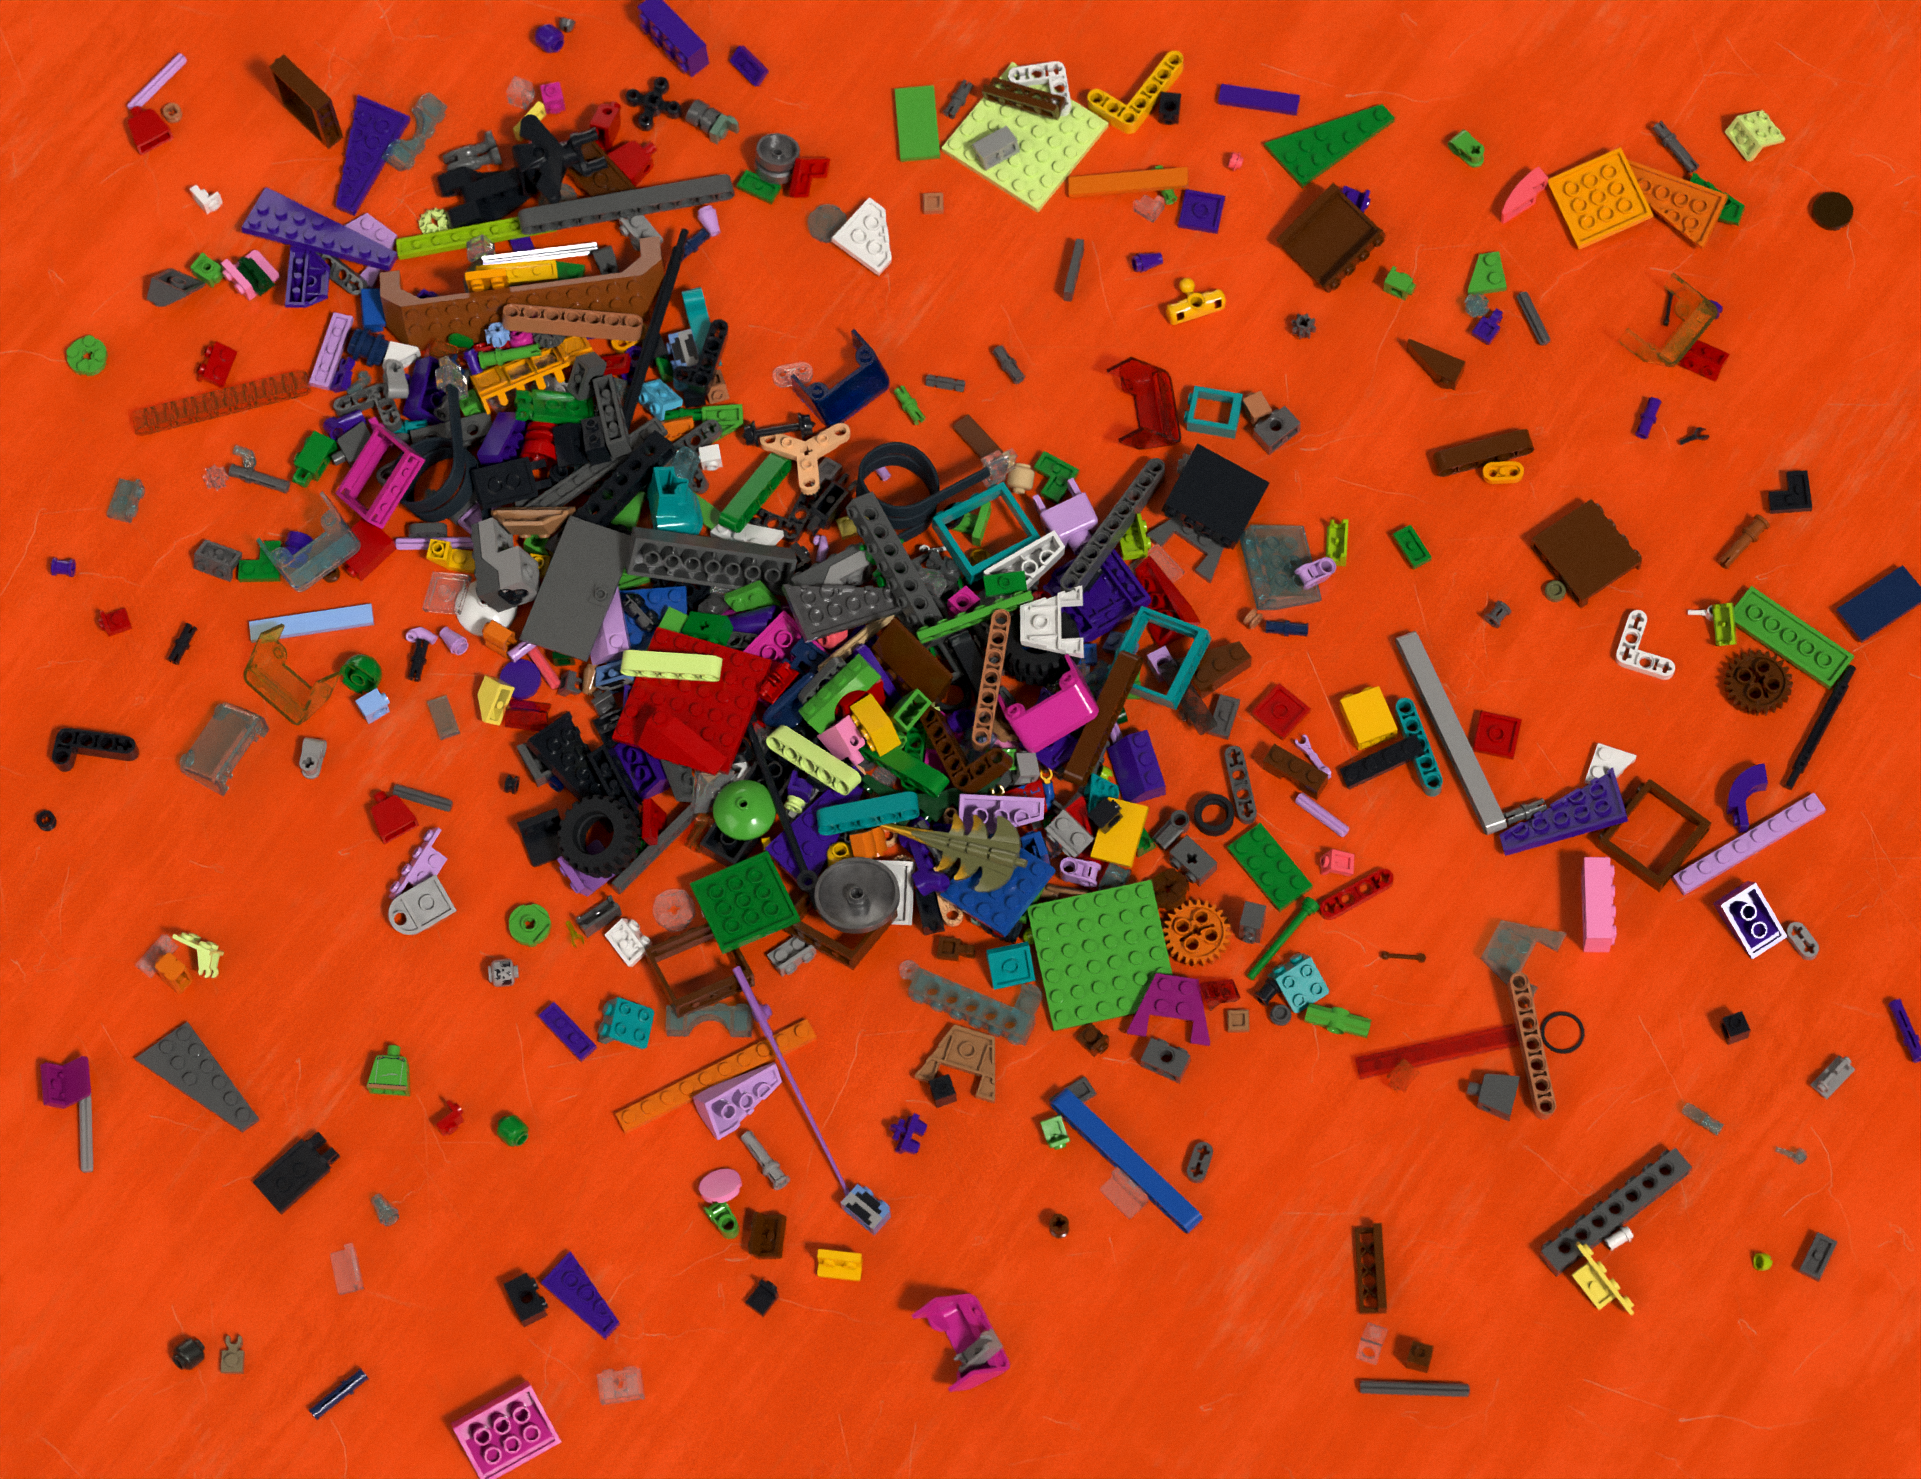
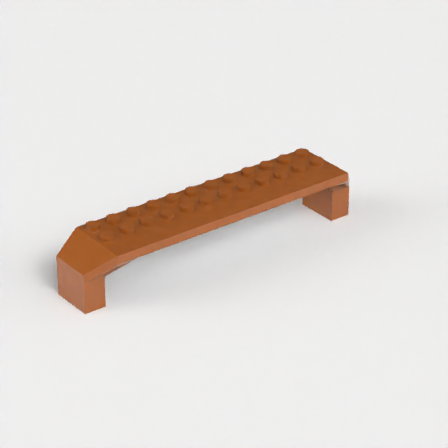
[380,236,665,351]

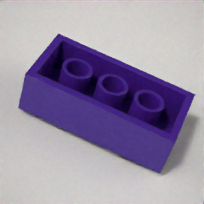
[638,0,709,78]

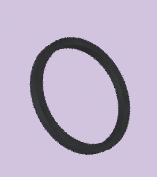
[1541,1012,1585,1054]

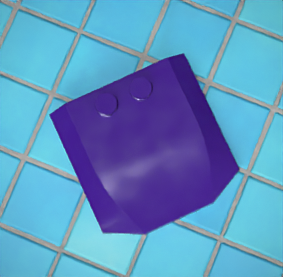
[1043,549,1152,643]

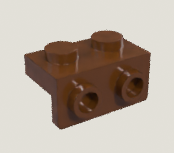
[748,1212,787,1260]

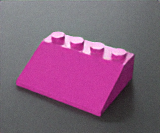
[743,610,829,709]
[451,1381,561,1479]

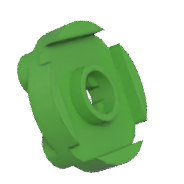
[67,335,108,376]
[509,904,552,947]

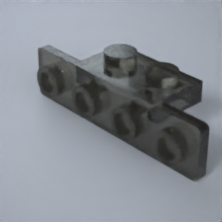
[1158,658,1217,735]

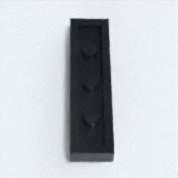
[1340,734,1425,790]

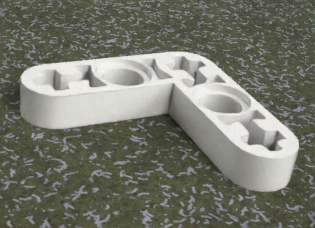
[1008,61,1071,116]
[1615,610,1675,680]

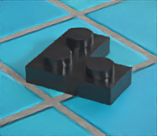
[1768,470,1812,514]

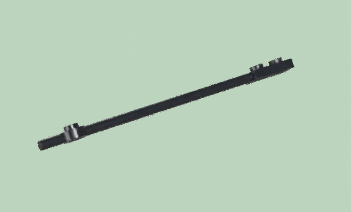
[746,711,818,912]

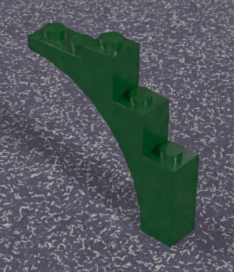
[861,769,1001,826]

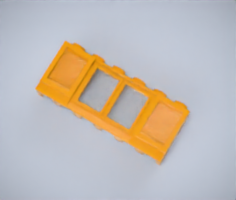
[470,336,594,415]

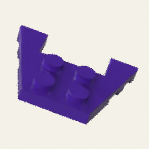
[1018,687,1079,771]

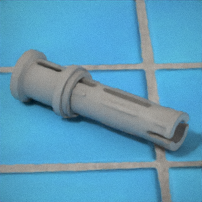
[740,1130,790,1190]

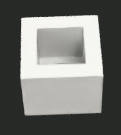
[698,444,723,471]

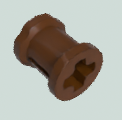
[1049,1214,1069,1238]

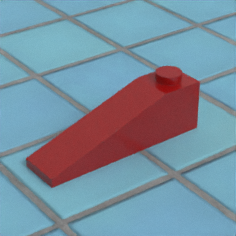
[1135,556,1201,647]
[638,706,728,776]

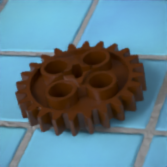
[1724,650,1793,716]

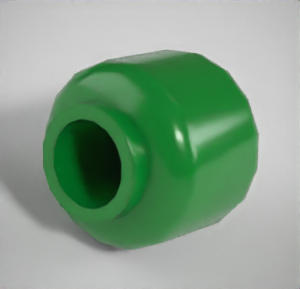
[497,1115,529,1147]

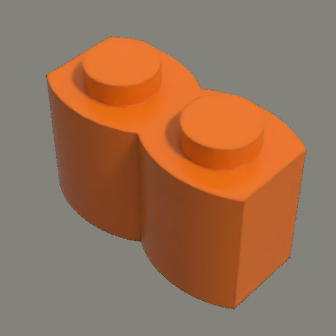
[482,620,518,659]
[849,826,888,859]

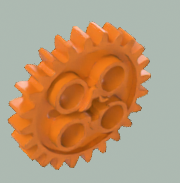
[1163,899,1231,968]

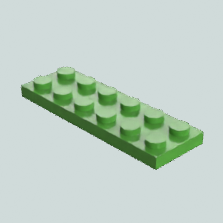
[1734,586,1855,690]

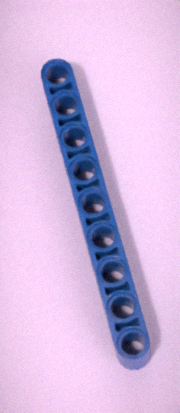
[1050,1088,1203,1234]

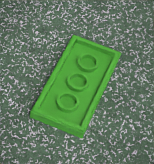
[895,85,940,162]

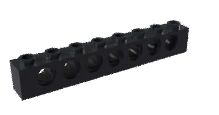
[544,430,677,558]

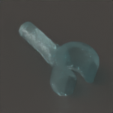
[1775,1147,1807,1164]

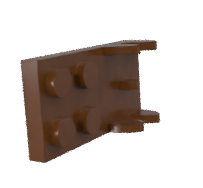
[565,141,636,223]

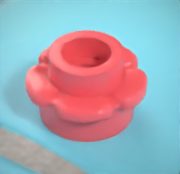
[1227,152,1244,171]

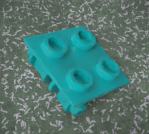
[1084,773,1119,819]

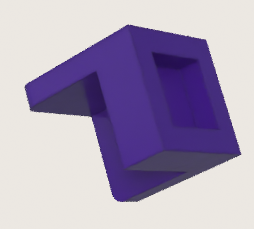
[787,770,814,803]

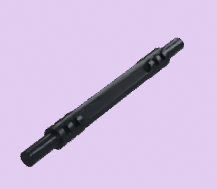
[1784,665,1856,790]

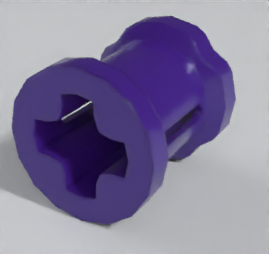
[51,558,76,577]

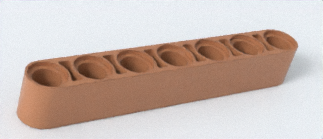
[502,304,643,341]
[972,609,1010,752]
[1507,972,1556,1120]

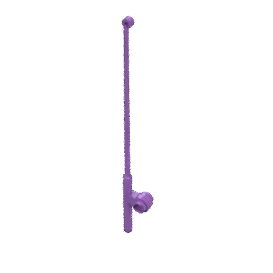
[732,966,851,1196]

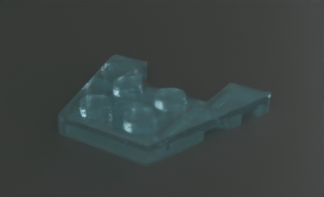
[1481,920,1567,1006]

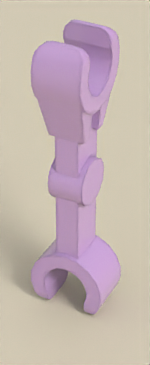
[1295,734,1331,779]

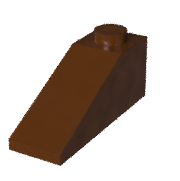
[1407,339,1465,390]

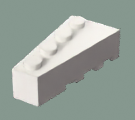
[983,530,1065,600]

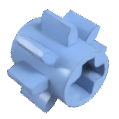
[485,322,510,347]

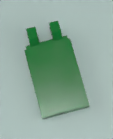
[514,389,594,424]

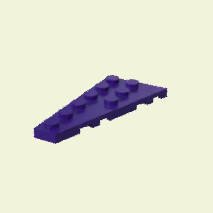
[336,95,411,216]
[1500,768,1628,856]

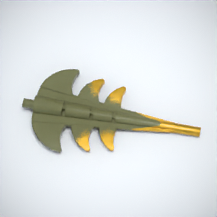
[879,814,1028,893]

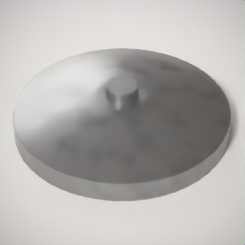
[814,857,900,934]

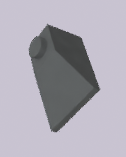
[147,268,205,307]

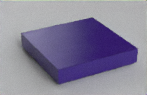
[1178,189,1225,234]

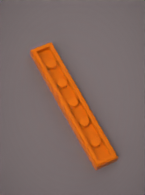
[1069,167,1189,198]

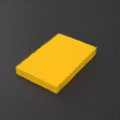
[1090,797,1149,868]

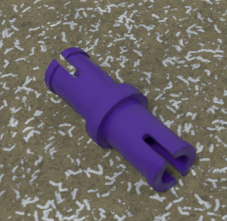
[1635,397,1661,439]

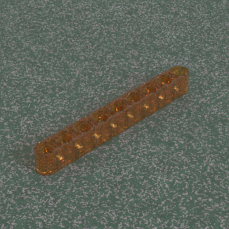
[131,370,311,436]

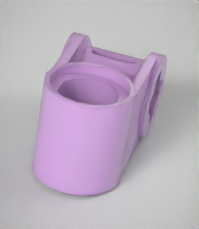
[1294,557,1336,590]
[1059,857,1101,888]

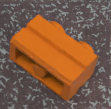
[155,952,193,995]

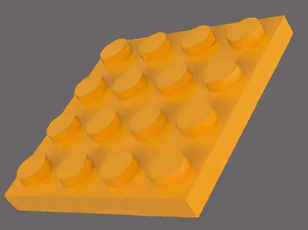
[1548,147,1653,250]

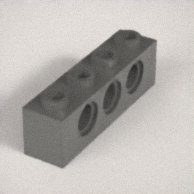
[592,374,632,458]
[410,412,493,456]

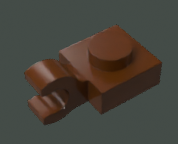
[937,937,976,961]

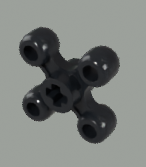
[625,77,682,131]

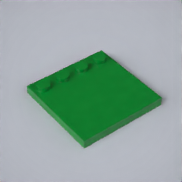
[690,851,800,955]

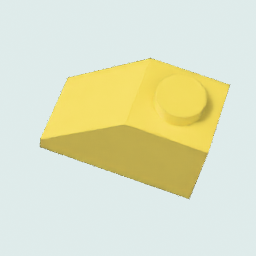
[477,675,515,726]

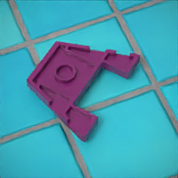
[1127,973,1210,1046]

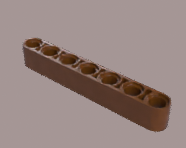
[1063,650,1143,787]

